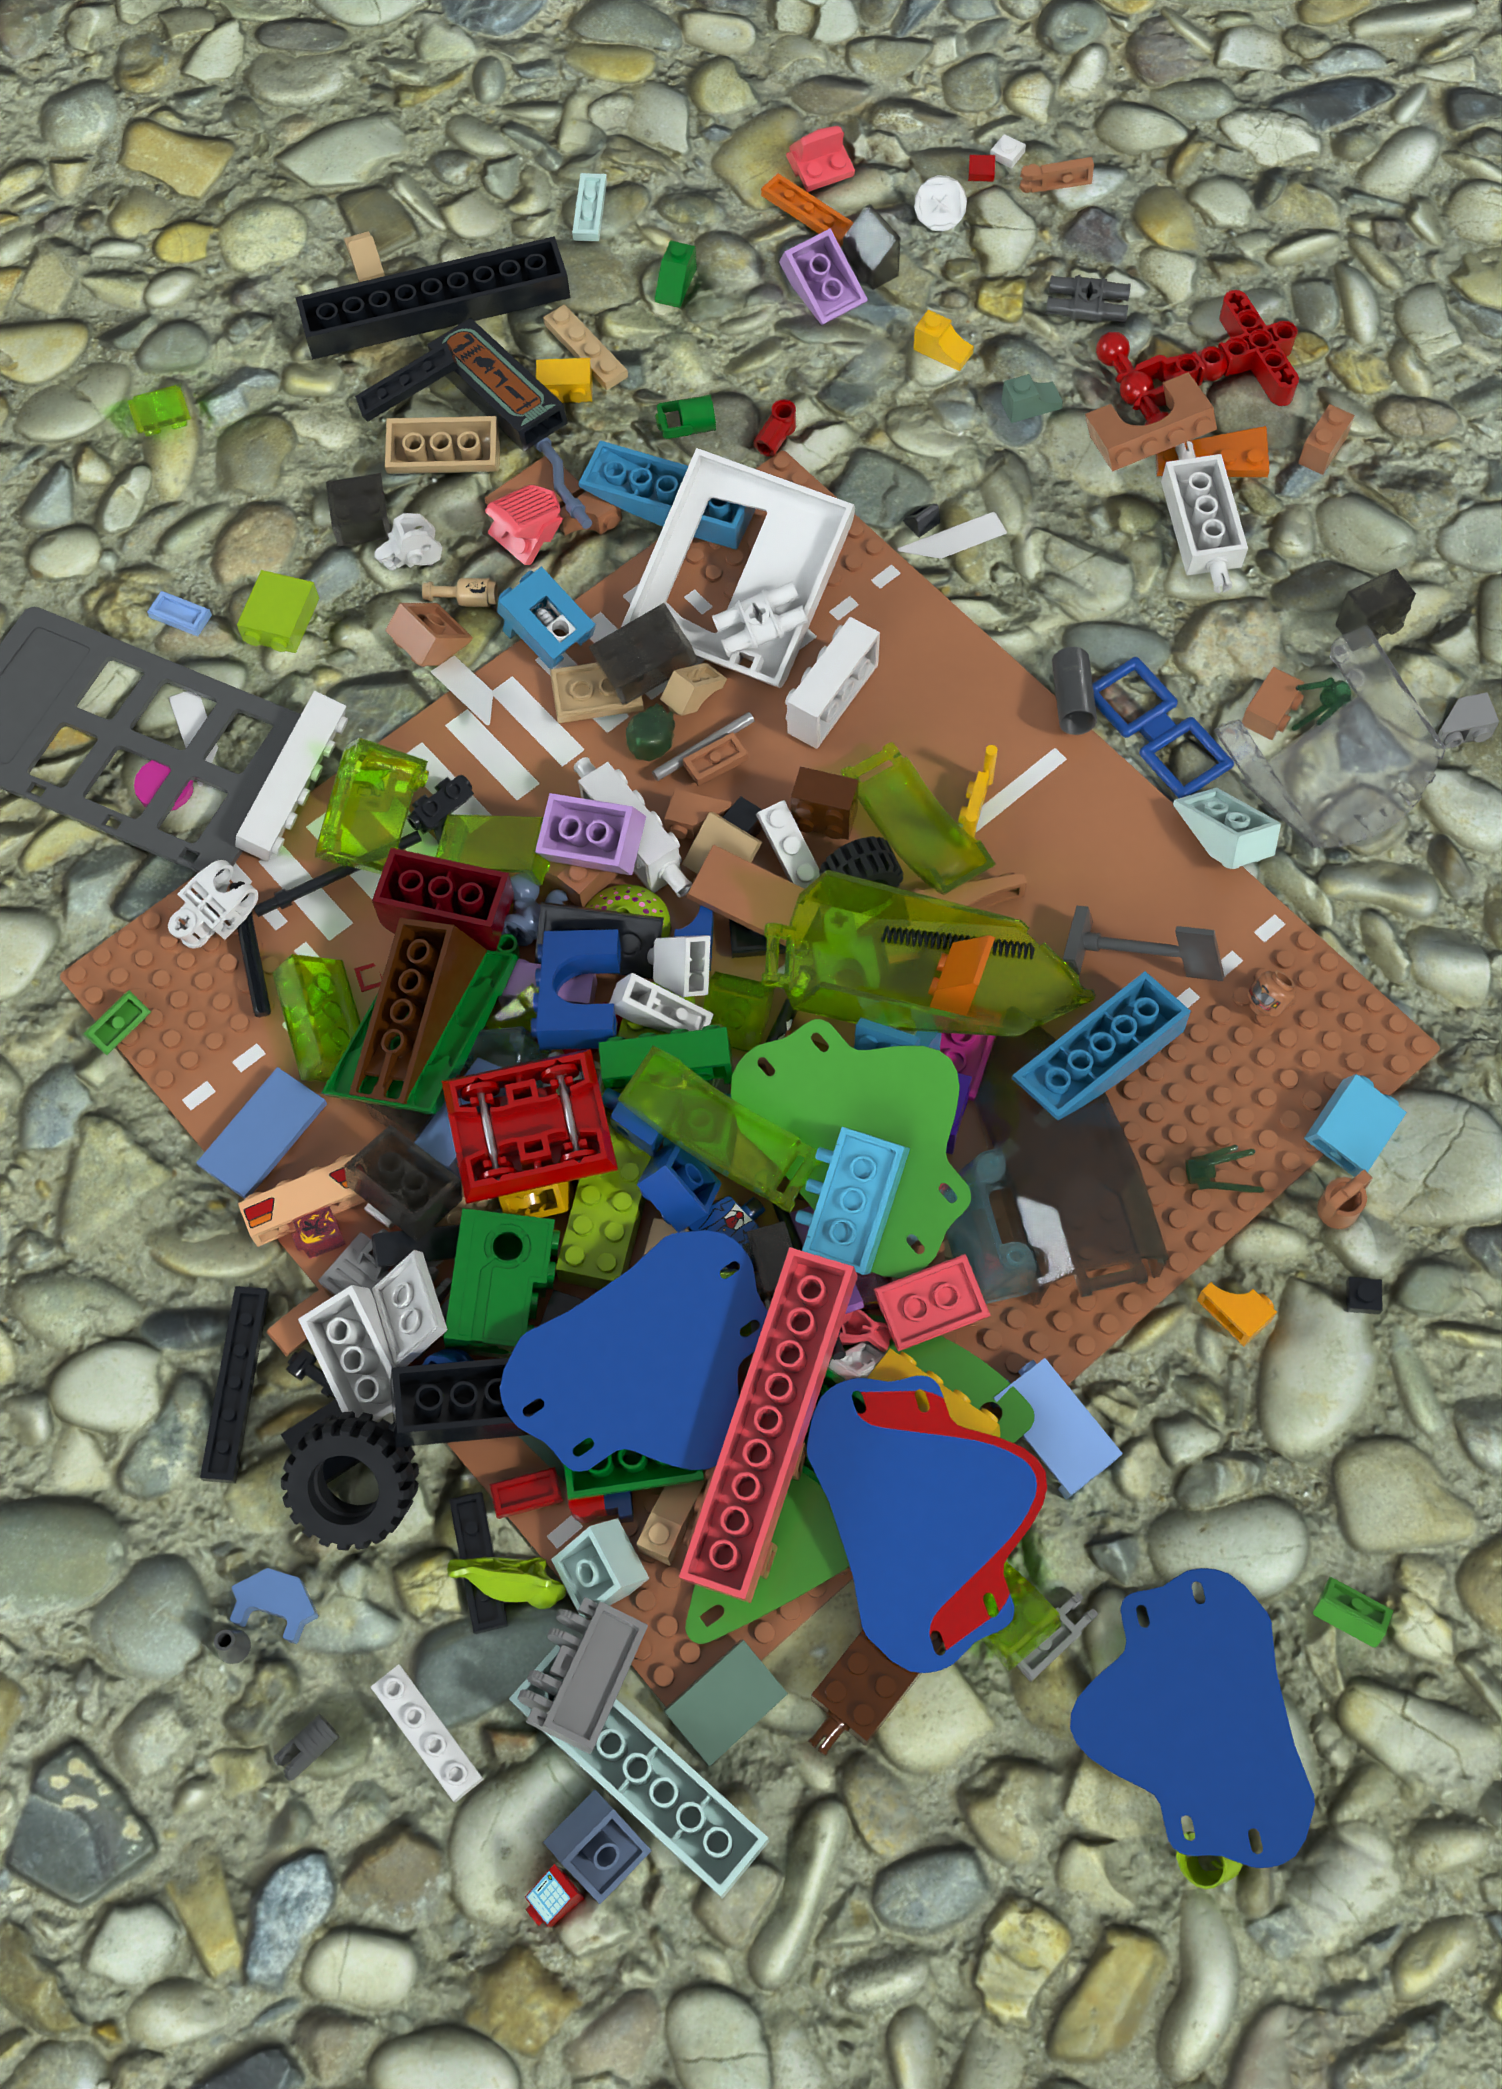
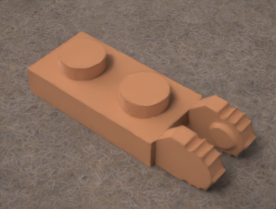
[1019,157,1094,193]

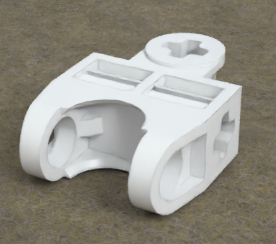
[168,860,258,949]

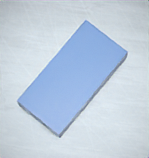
[147,591,212,637]

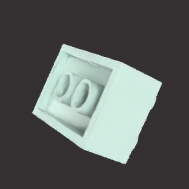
[1173,787,1281,869]

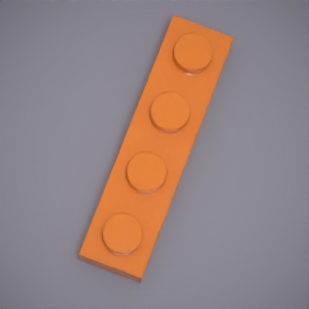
[761,173,857,247]

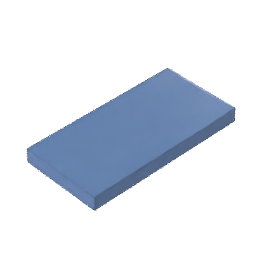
[196,1067,327,1199]

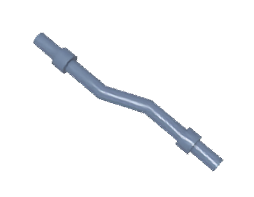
[534,436,592,529]

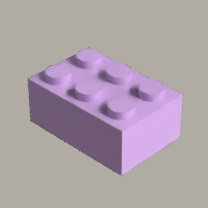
[535,793,646,875]

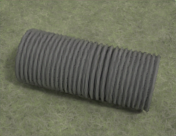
[1052,647,1097,735]

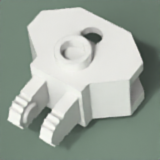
[374,513,442,571]

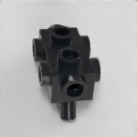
[406,775,474,846]

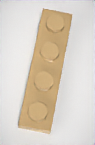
[543,304,628,390]

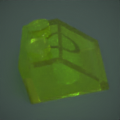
[127,383,192,437]
[703,971,775,1052]

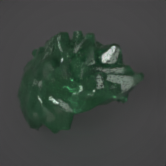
[626,703,675,762]

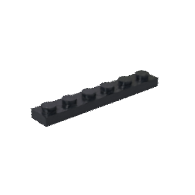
[200,1286,270,1484]

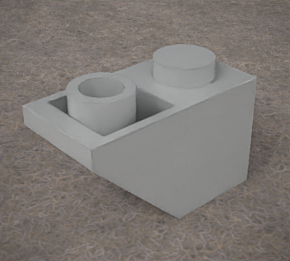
[1434,692,1499,749]

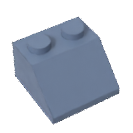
[543,1789,652,1904]

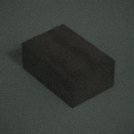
[589,603,698,706]
[344,1125,463,1242]

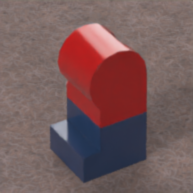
[568,1491,634,1523]

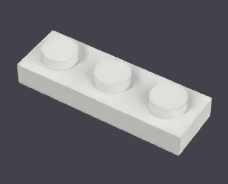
[756,800,823,890]

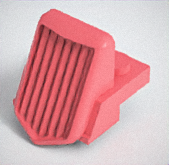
[786,126,855,192]
[485,485,563,565]

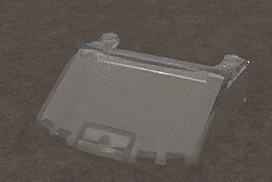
[1214,625,1446,848]

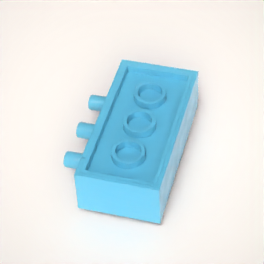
[795,1127,910,1275]

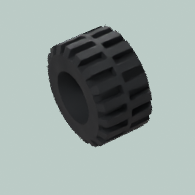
[819,836,904,911]

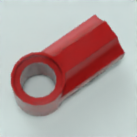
[753,399,797,457]

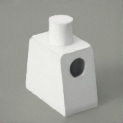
[647,935,710,997]

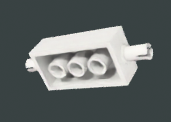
[1161,441,1248,593]
[573,757,692,897]

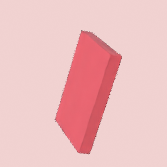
[873,1254,991,1352]

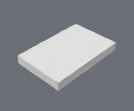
[372,1250,448,1367]

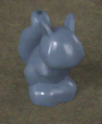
[502,866,568,946]

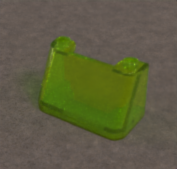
[315,738,429,874]

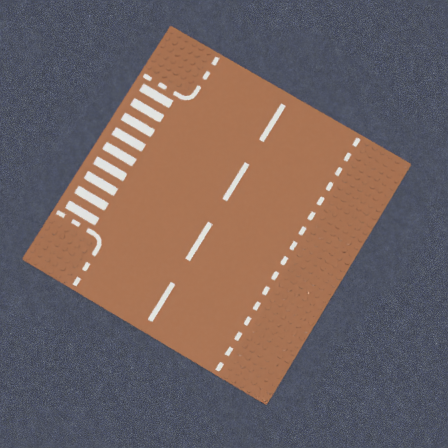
[60,451,1440,1707]

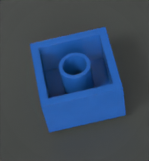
[637,1136,722,1233]

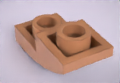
[266,1288,330,1357]

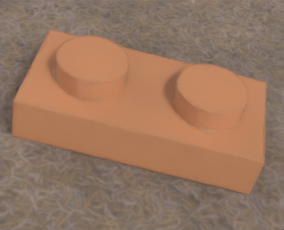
[683,732,749,787]

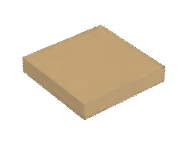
[682,812,762,874]

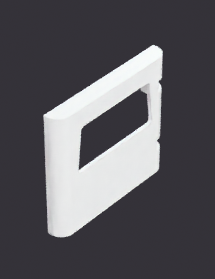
[621,448,855,688]

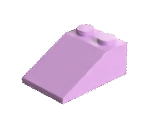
[779,229,868,325]

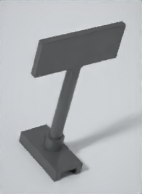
[1063,905,1224,981]

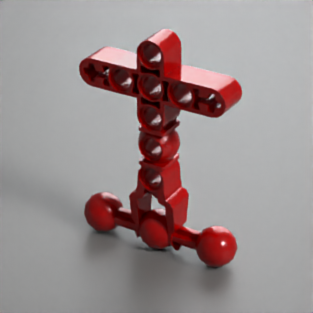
[1096,290,1299,425]

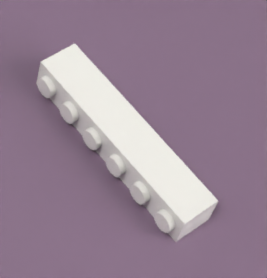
[235,691,348,862]

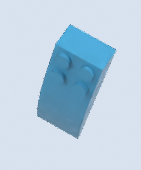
[578,440,756,550]
[1012,971,1191,1121]

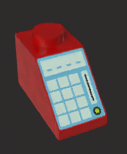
[525,1864,584,1928]

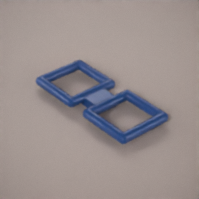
[1092,657,1234,798]

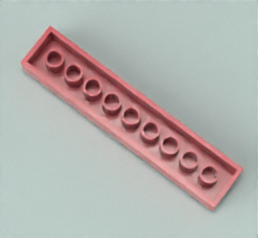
[679,1247,858,1603]

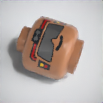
[1248,970,1295,1017]

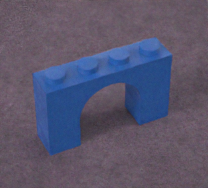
[531,929,621,1050]

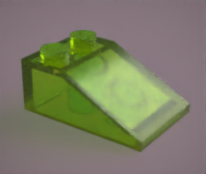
[981,1561,1061,1671]

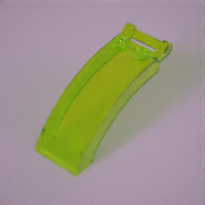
[841,742,996,895]
[618,1045,823,1212]

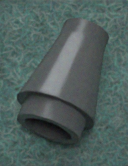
[214,1629,251,1664]

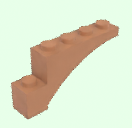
[881,872,1027,976]

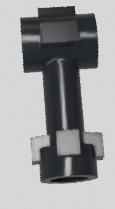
[286,1348,336,1399]

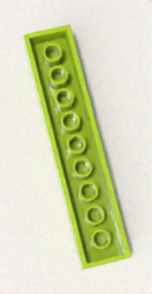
[556,982,695,1290]

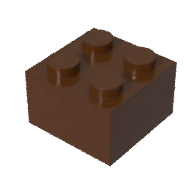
[791,767,859,840]

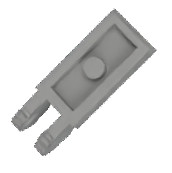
[1007,1592,1098,1682]

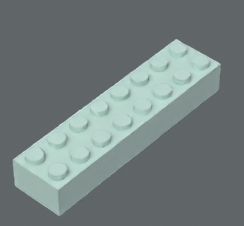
[509,1645,769,1899]

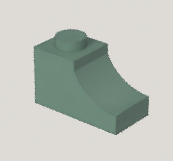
[1001,374,1063,423]

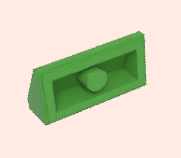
[82,990,151,1055]
[1313,1577,1394,1648]

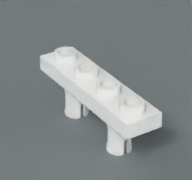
[371,1664,483,1802]

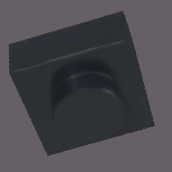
[1346,1277,1383,1315]

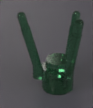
[1292,677,1352,731]
[1185,1145,1264,1193]

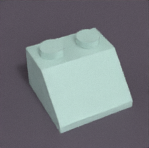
[551,1518,649,1619]

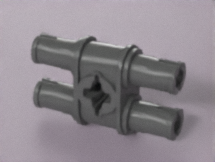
[1046,275,1131,324]

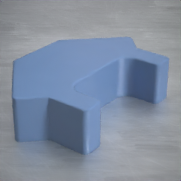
[230,1568,319,1644]

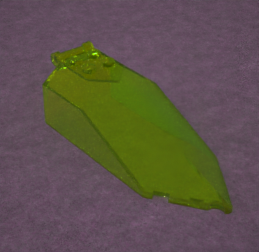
[761,870,1096,1037]

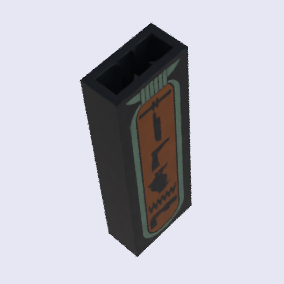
[427,318,568,452]

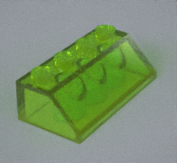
[272,954,360,1082]

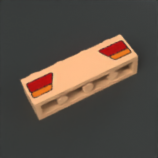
[238,1153,376,1247]

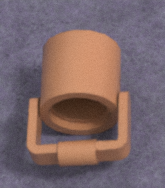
[1317,1169,1373,1229]

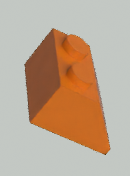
[928,935,995,1021]

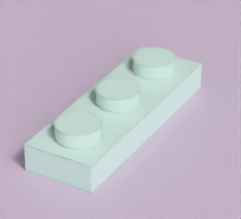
[572,173,607,241]

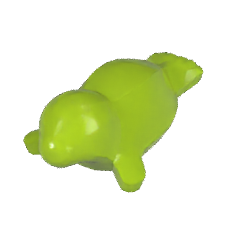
[447,1557,566,1609]

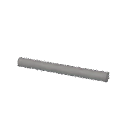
[652,712,754,781]

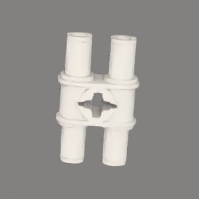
[712,582,809,657]

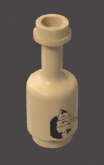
[422,578,498,607]

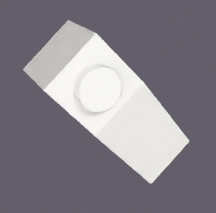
[609,973,714,1033]

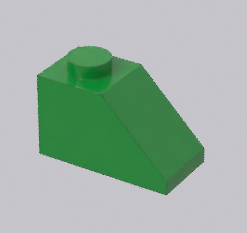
[655,240,697,308]

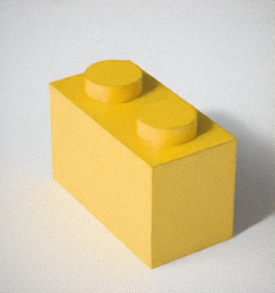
[536,358,593,403]

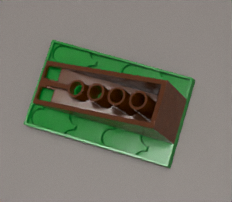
[321,918,519,1115]

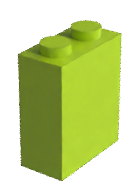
[237,570,320,653]

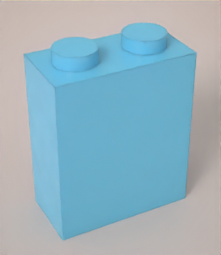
[1304,1074,1407,1177]

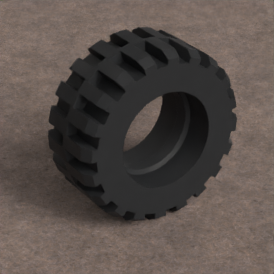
[281,1411,419,1551]

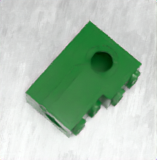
[444,1208,560,1358]

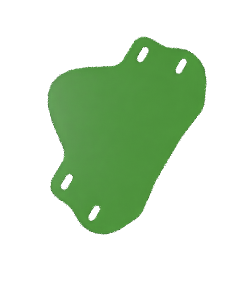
[731,1019,971,1278]

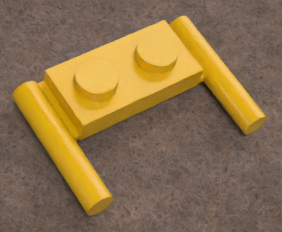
[958,745,998,851]

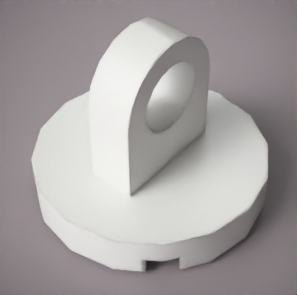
[914,175,967,231]

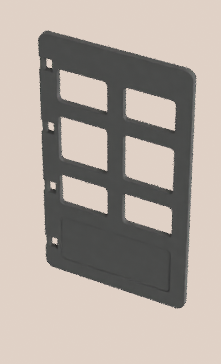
[0,607,301,877]

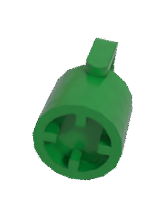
[655,394,716,439]

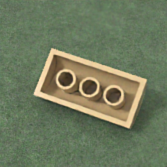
[385,416,500,474]

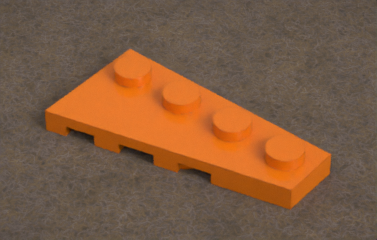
[1155,426,1270,478]

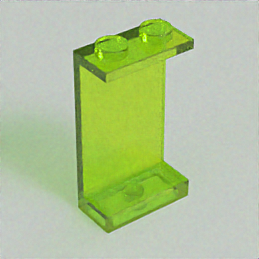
[435,814,550,885]

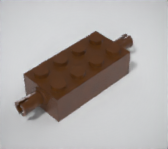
[808,1630,944,1756]

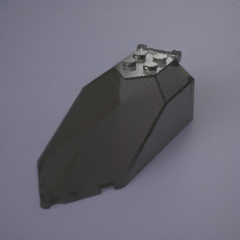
[974,1006,1169,1305]

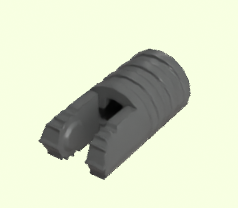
[273,1714,340,1781]

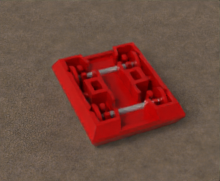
[442,1049,618,1204]

